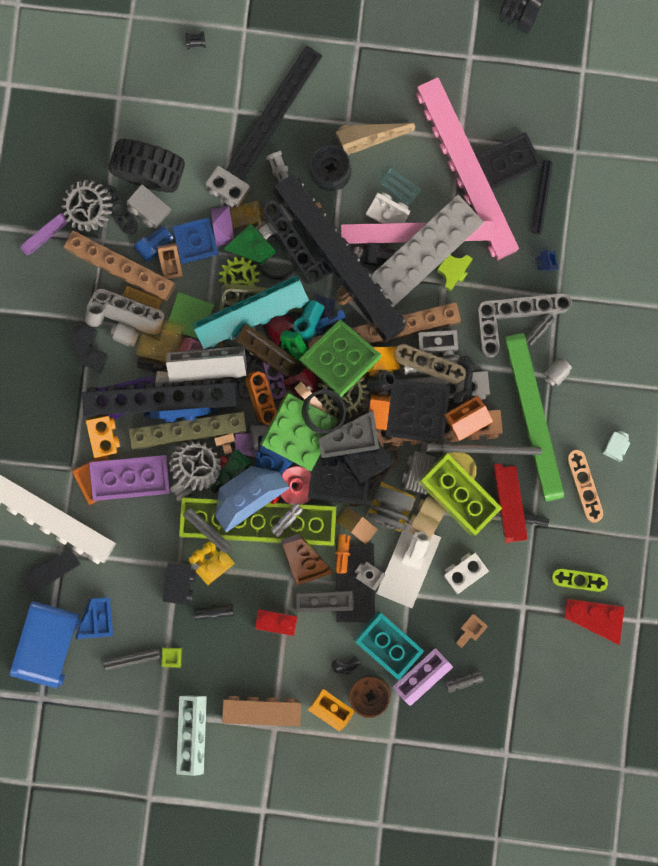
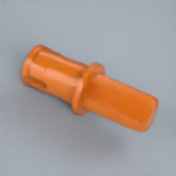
[335,534,351,574]

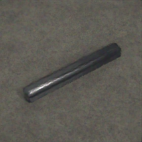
[532,160,553,235]

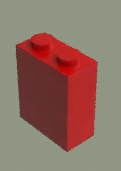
[255,610,298,636]

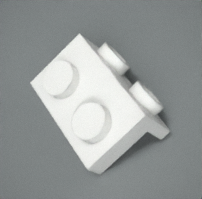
[366,192,410,224]

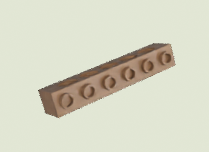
[64,231,176,303]

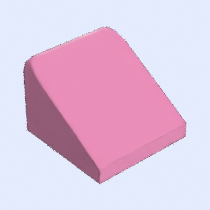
[179,337,203,352]

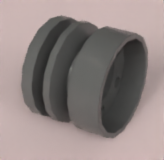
[367,486,415,531]

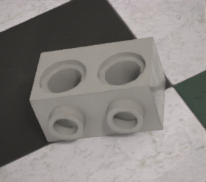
[205,166,250,208]

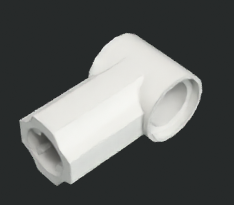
[402,531,430,570]

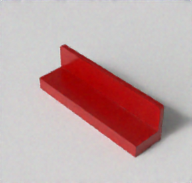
[493,463,528,543]

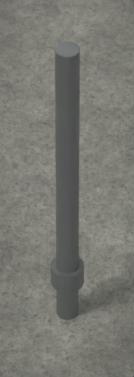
[426,442,542,455]

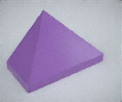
[210,206,234,246]

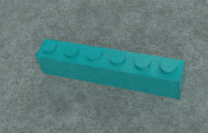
[192,276,309,349]

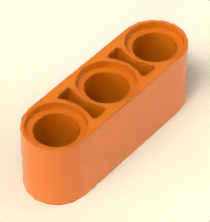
[245,371,277,425]

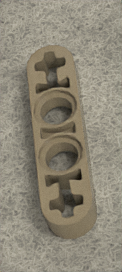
[393,344,466,384]

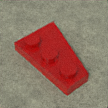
[564,599,625,645]

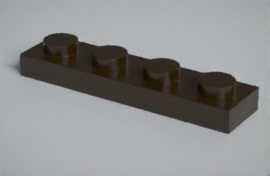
[234,324,305,378]

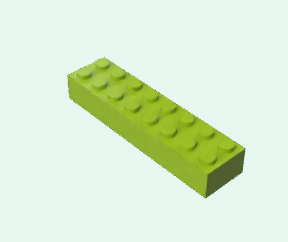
[179,498,336,546]

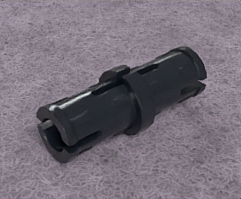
[194,604,234,621]

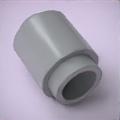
[110,322,140,347]
[544,358,572,386]

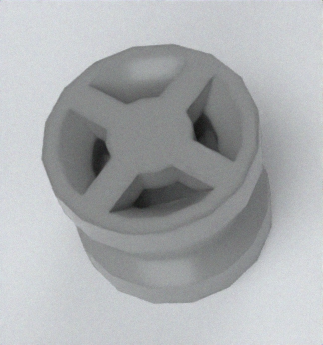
[170,483,194,502]

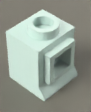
[603,431,630,462]

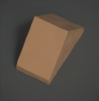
[157,244,183,279]
[336,507,378,544]

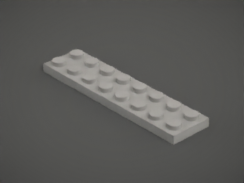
[350,194,484,324]

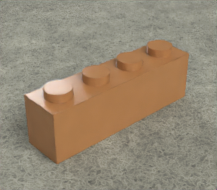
[222,696,301,727]

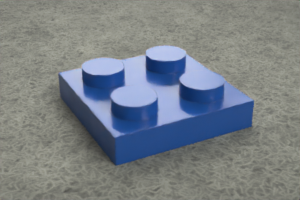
[173,218,219,264]

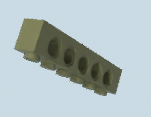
[129,412,247,450]

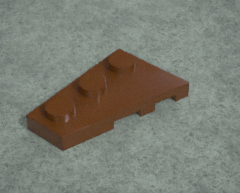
[281,534,333,585]

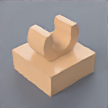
[214,433,235,455]

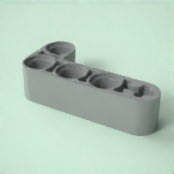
[84,289,164,335]

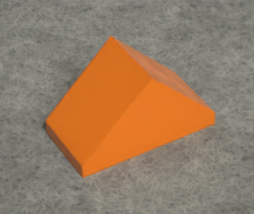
[369,393,390,430]

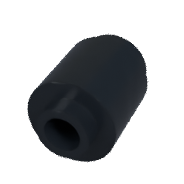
[367,371,395,394]

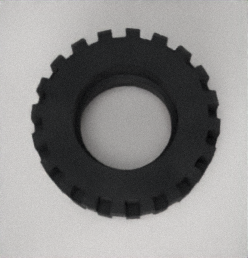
[108,139,185,193]

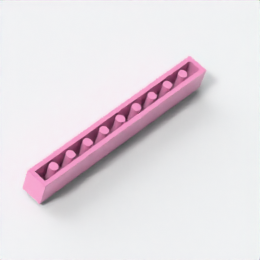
[416,78,519,260]

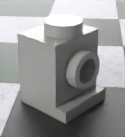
[355,562,386,591]

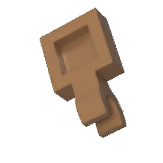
[456,614,488,648]

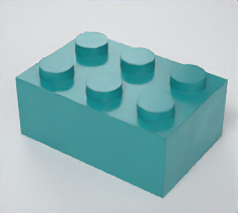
[353,611,424,680]

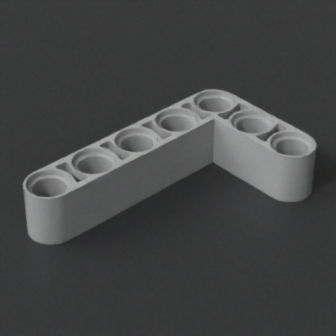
[477,294,572,358]

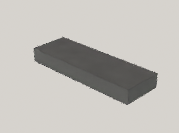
[295,591,354,612]

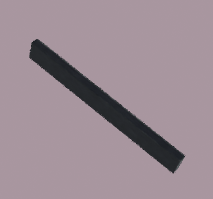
[226,45,323,181]

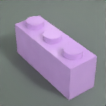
[393,648,453,706]

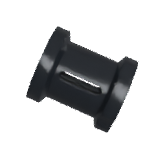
[185,31,206,50]

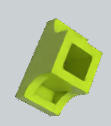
[437,254,473,292]

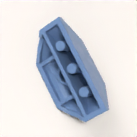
[215,466,290,532]

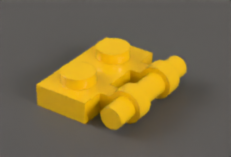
[189,541,235,585]

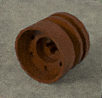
[349,675,391,718]

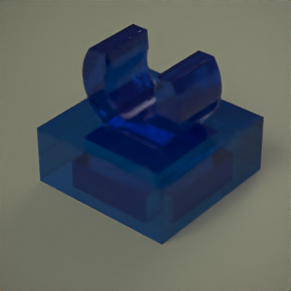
[535,250,559,271]

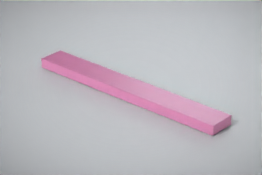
[341,221,495,244]

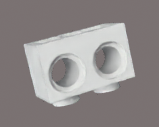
[444,552,489,594]

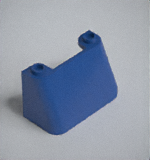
[10,601,82,689]

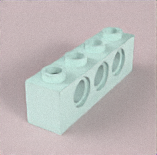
[176,695,207,776]

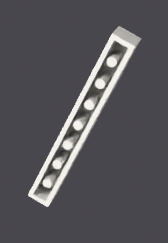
[0,475,116,564]

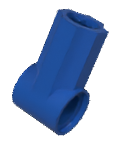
[134,226,174,262]

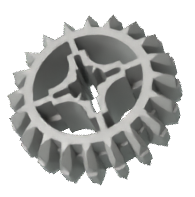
[61,180,113,232]
[169,440,221,491]

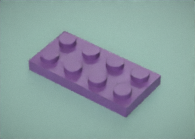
[89,455,170,501]

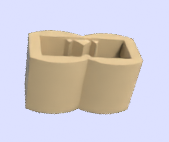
[408,496,446,539]

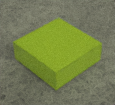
[161,648,182,668]

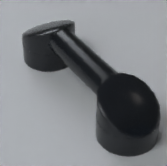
[454,356,475,407]

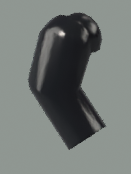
[331,656,361,674]

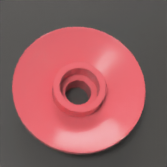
[280,466,311,505]

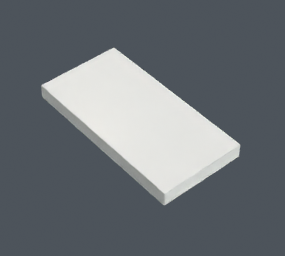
[376,523,441,608]

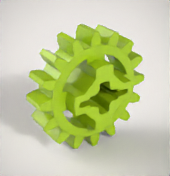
[219,257,260,296]

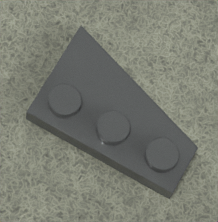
[318,410,379,458]

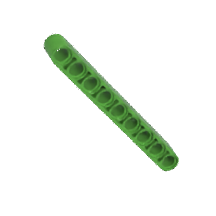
[505,333,564,502]

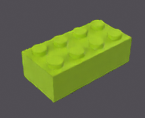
[417,453,502,536]

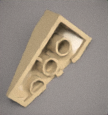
[336,123,415,155]

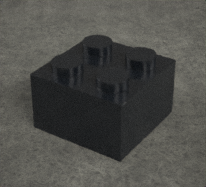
[163,563,196,605]

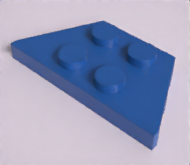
[144,407,218,422]

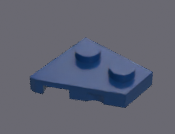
[315,310,345,337]
[75,597,113,639]

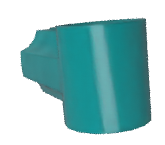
[293,300,325,341]

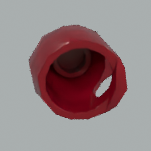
[263,313,304,348]
[283,366,322,401]

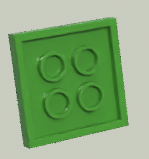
[300,319,382,397]
[260,393,338,471]

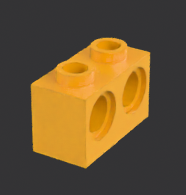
[86,414,120,458]

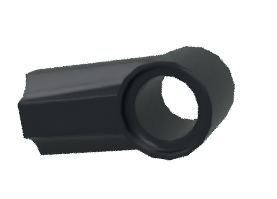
[362,243,397,266]

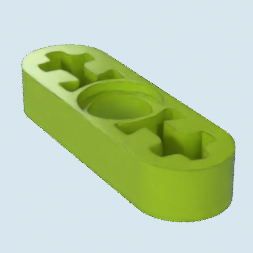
[551,569,608,592]

